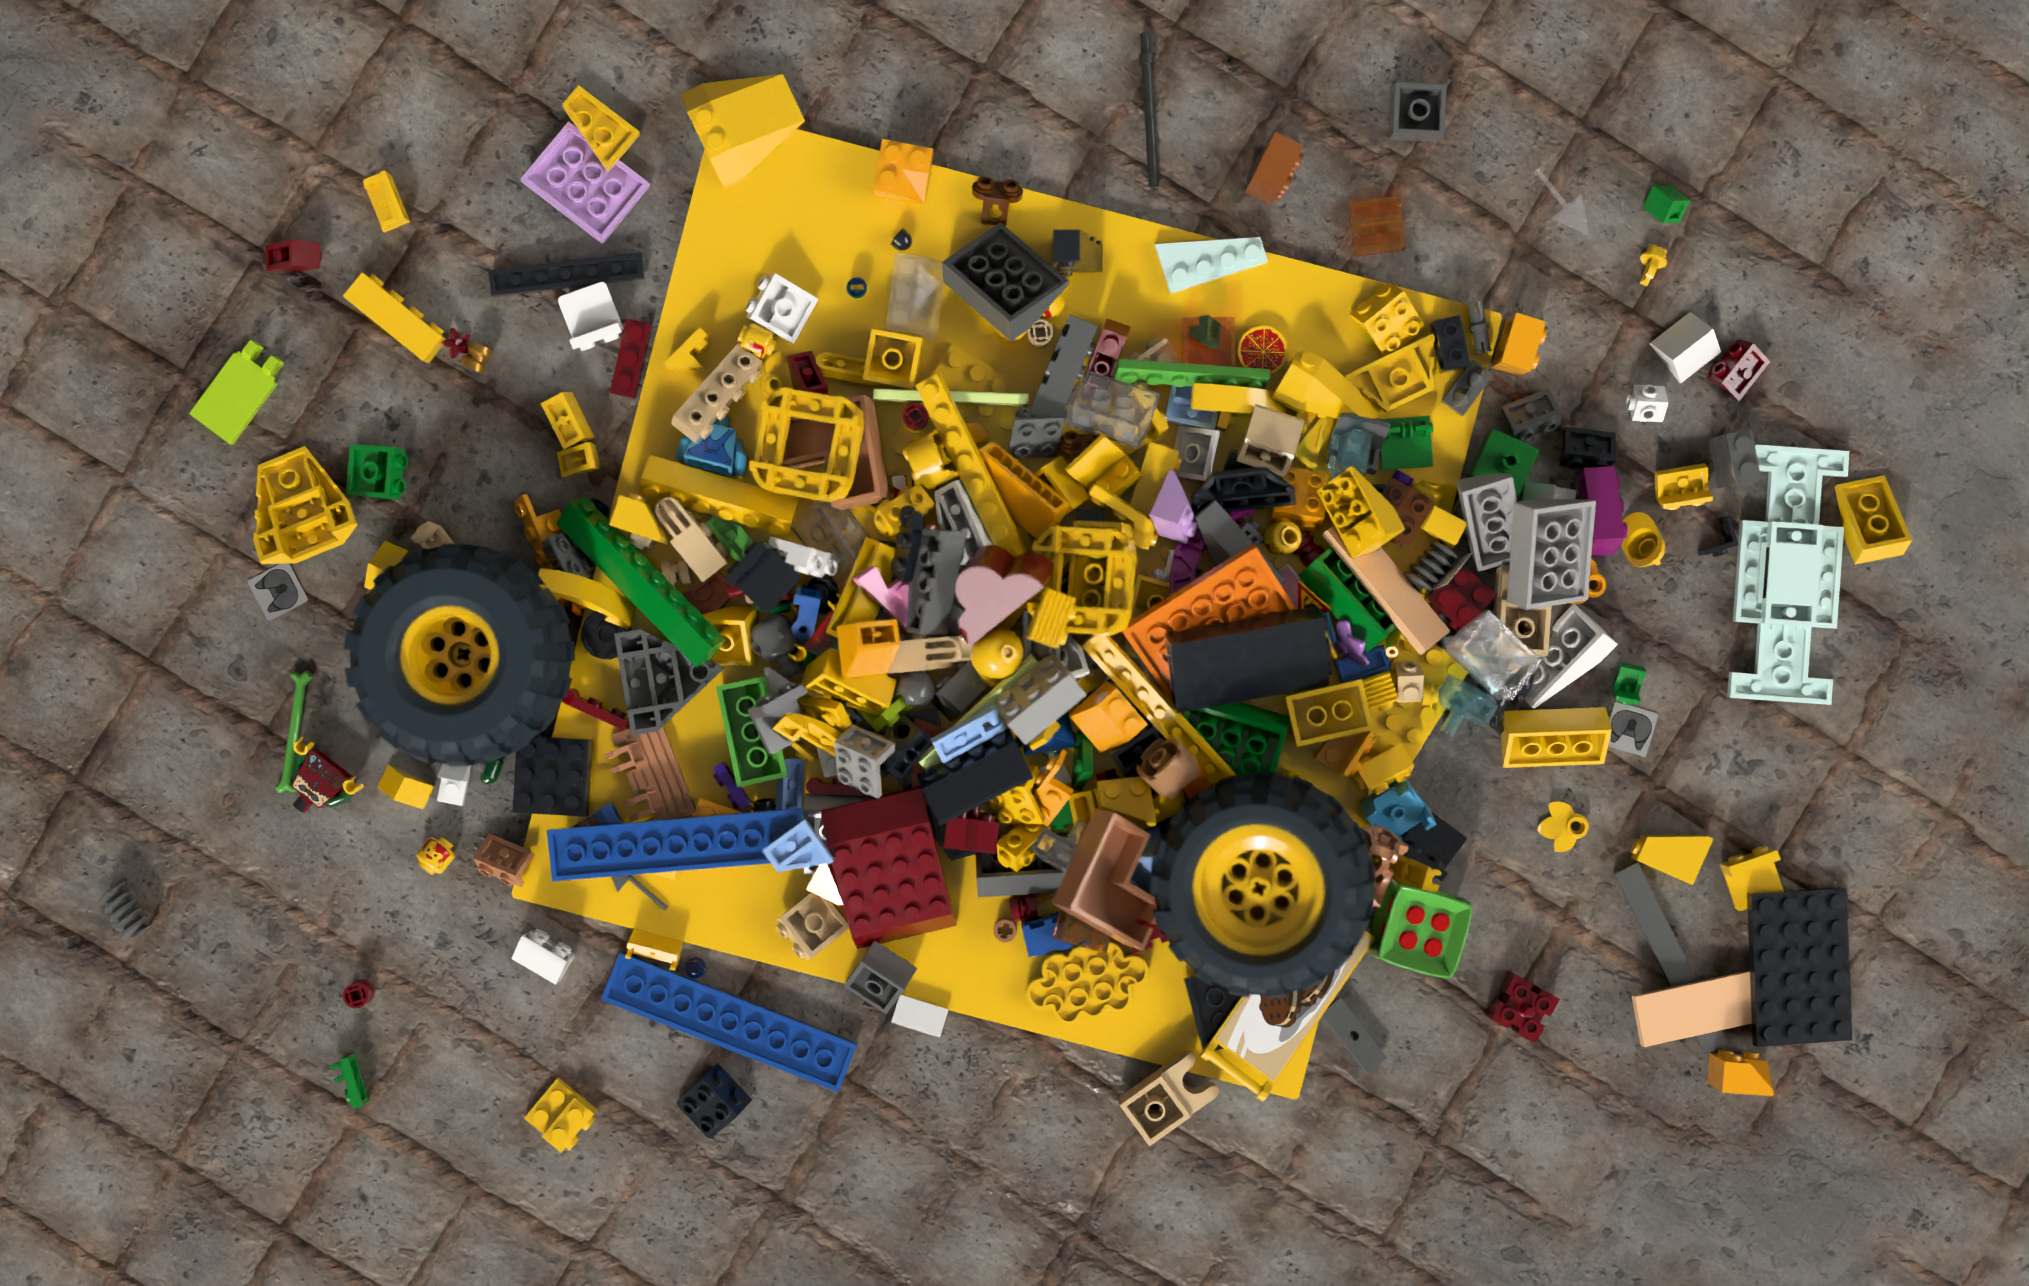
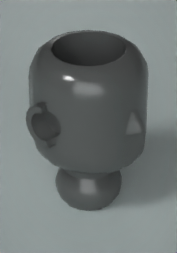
[751,614,803,678]

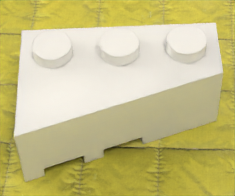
[934,480,993,570]

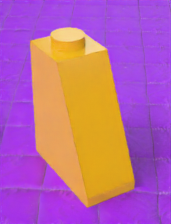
[1631,834,1713,885]

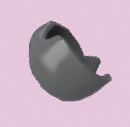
[894,670,936,707]

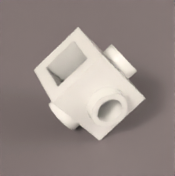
[1626,385,1669,422]

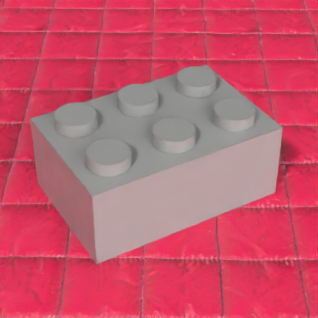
[994,653,1087,745]

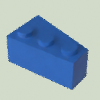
[1021,910,1103,957]

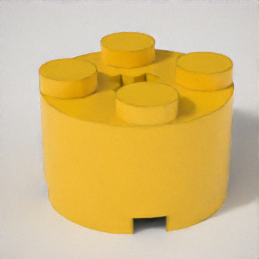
[903,429,959,489]

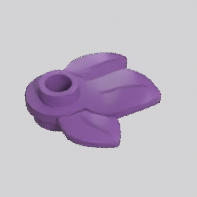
[1334,620,1369,666]

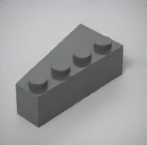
[1030,315,1098,422]
[906,528,966,634]

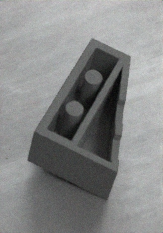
[931,660,988,722]

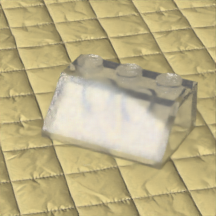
[885,253,944,340]
[1067,371,1159,449]
[791,500,872,585]
[1444,610,1541,700]

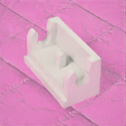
[891,995,948,1037]

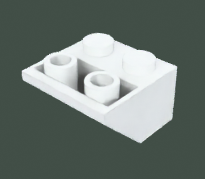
[512,929,575,985]

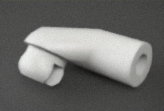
[1151,550,1175,582]

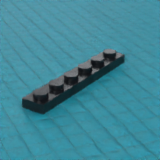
[488,252,645,297]

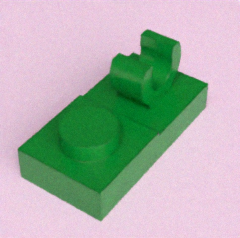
[329,1053,369,1109]

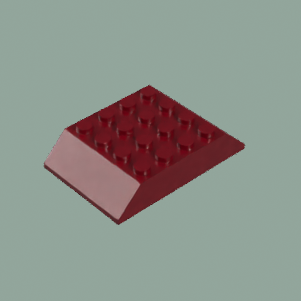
[821,787,957,949]

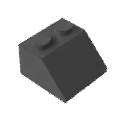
[844,940,917,1014]

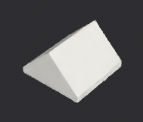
[1649,312,1721,383]
[1173,426,1220,483]

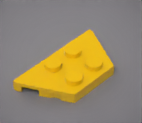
[1344,334,1435,412]

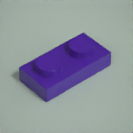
[713,761,752,810]

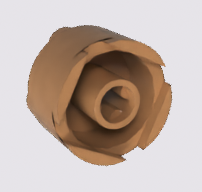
[1137,736,1200,799]

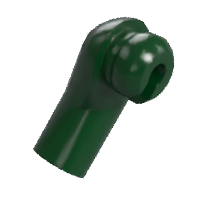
[480,759,502,785]

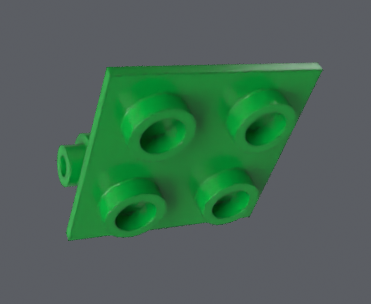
[1380,416,1433,471]

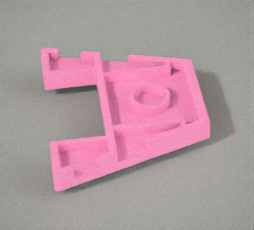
[853,525,936,631]

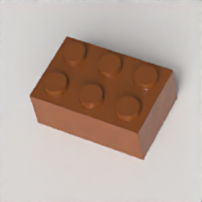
[1244,132,1304,206]

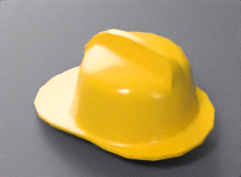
[1621,512,1666,567]

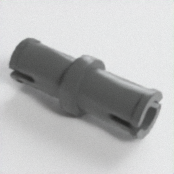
[1467,300,1492,354]

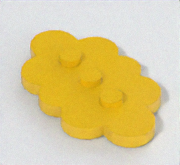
[1025,940,1150,1024]

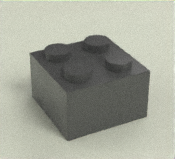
[1388,82,1447,142]

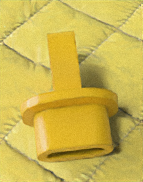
[1640,244,1668,286]

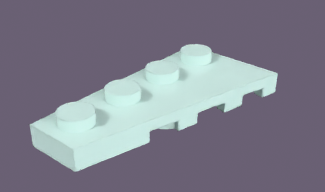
[1155,237,1268,294]

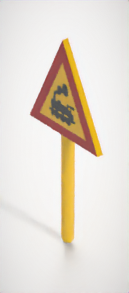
[1298,580,1337,659]

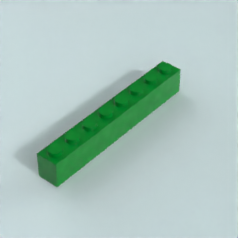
[556,497,726,667]

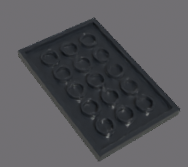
[1747,887,1852,1047]

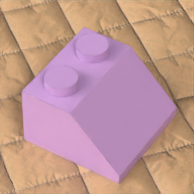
[1150,470,1198,544]

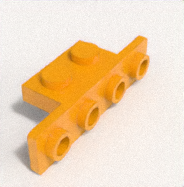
[515,494,563,571]
[1011,749,1073,827]

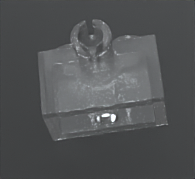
[1031,819,1088,873]

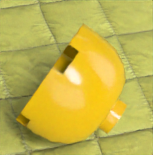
[970,627,1023,679]

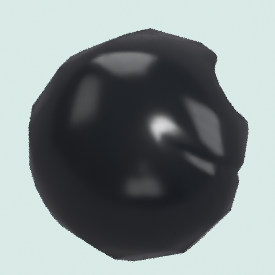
[802,576,839,615]

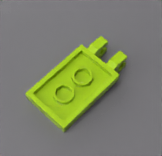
[189,340,284,445]

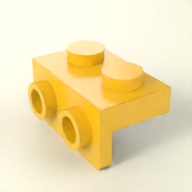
[1654,463,1713,510]

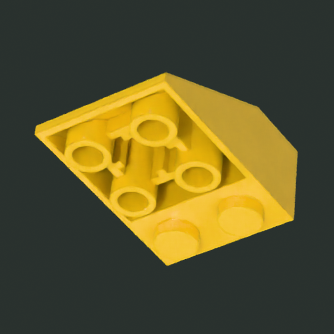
[1317,466,1405,559]

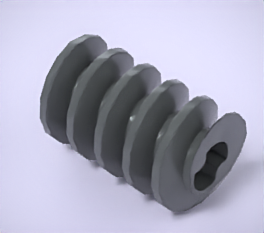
[1403,540,1460,595]
[98,882,153,940]

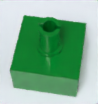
[1466,429,1540,497]

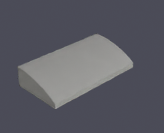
[1456,474,1517,572]

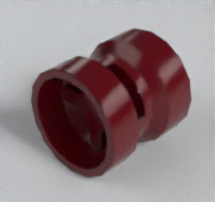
[903,403,929,431]
[1293,532,1325,567]
[1009,894,1038,922]
[343,979,375,1008]

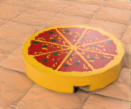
[1236,325,1288,375]

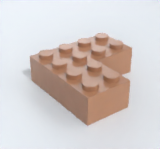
[781,395,891,511]
[1052,808,1157,951]

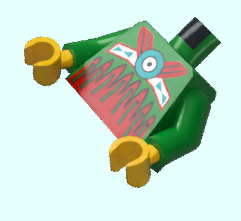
[788,594,841,665]

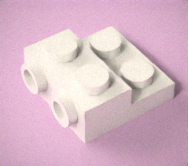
[745,272,818,344]
[768,536,840,578]

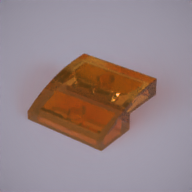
[1348,196,1406,257]

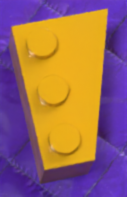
[801,648,897,715]

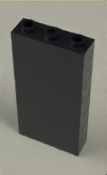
[1165,606,1332,713]

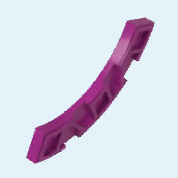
[1169,509,1256,595]

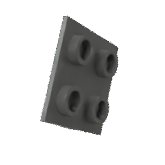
[1008,407,1065,459]
[542,532,596,578]

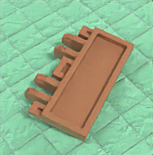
[604,726,696,822]

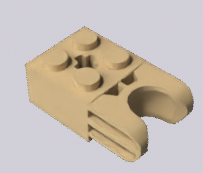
[655,497,729,582]
[1489,565,1552,657]
[886,634,973,674]
[1118,1050,1219,1146]

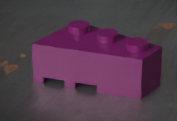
[1579,466,1628,557]

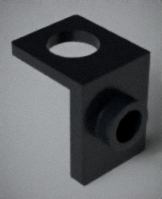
[1698,516,1739,557]

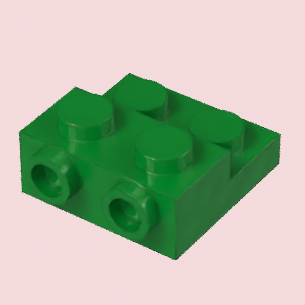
[346,444,408,500]

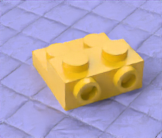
[524,1078,597,1153]

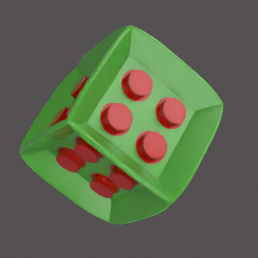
[1368,878,1472,979]

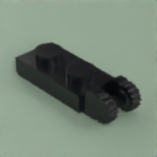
[891,505,924,582]

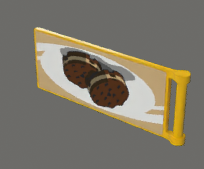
[1200,931,1375,1102]

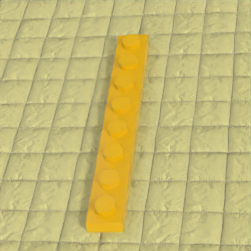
[915,373,1028,557]
[1082,634,1236,785]

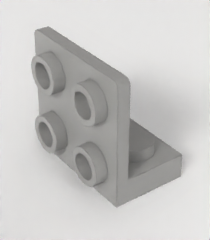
[834,725,895,799]

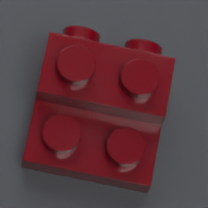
[1424,565,1497,633]

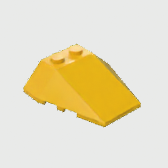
[680,74,805,188]
[253,446,357,564]

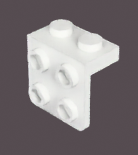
[558,282,624,351]

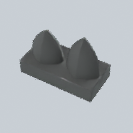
[1441,359,1493,416]

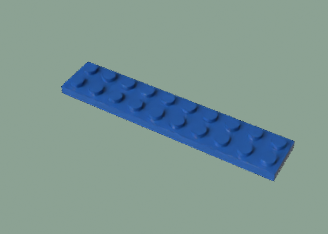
[547,808,804,881]
[601,951,858,1092]

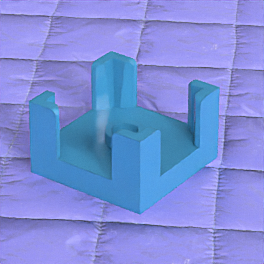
[1360,780,1437,842]

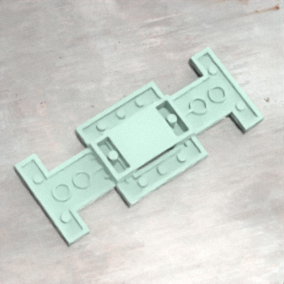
[1727,444,1850,705]

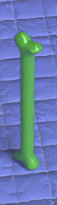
[275,670,313,793]

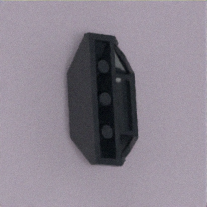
[1190,467,1296,515]

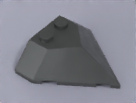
[614,629,725,736]

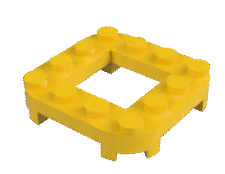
[749,387,864,502]
[1027,526,1137,635]

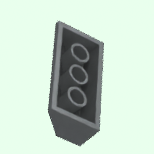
[975,832,1078,897]

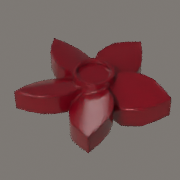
[441,328,470,359]

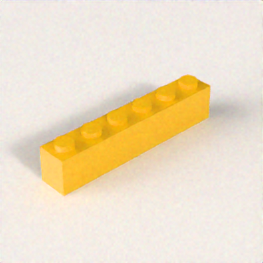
[639,455,799,537]

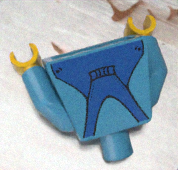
[675,415,747,483]

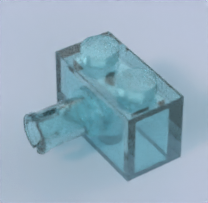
[1327,426,1373,481]
[1438,674,1498,737]

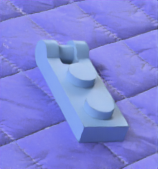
[931,704,1006,763]

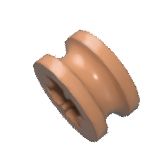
[994,918,1017,942]

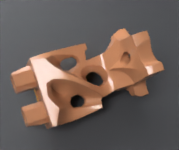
[1360,825,1409,909]

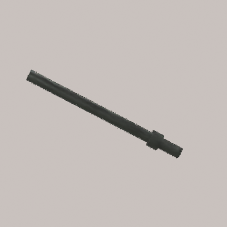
[1138,32,1159,188]

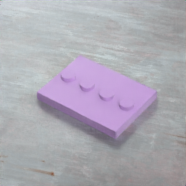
[520,121,650,244]

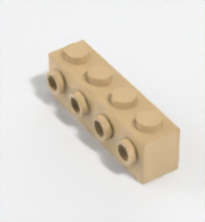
[671,342,763,443]

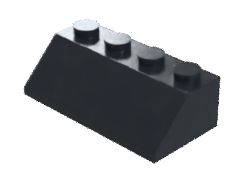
[917,728,1034,826]

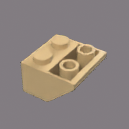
[1237,404,1304,477]

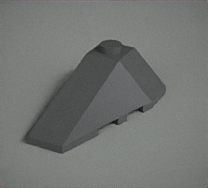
[1195,499,1285,584]

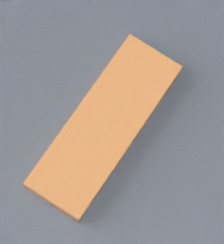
[1322,525,1450,655]
[1632,970,1752,1047]

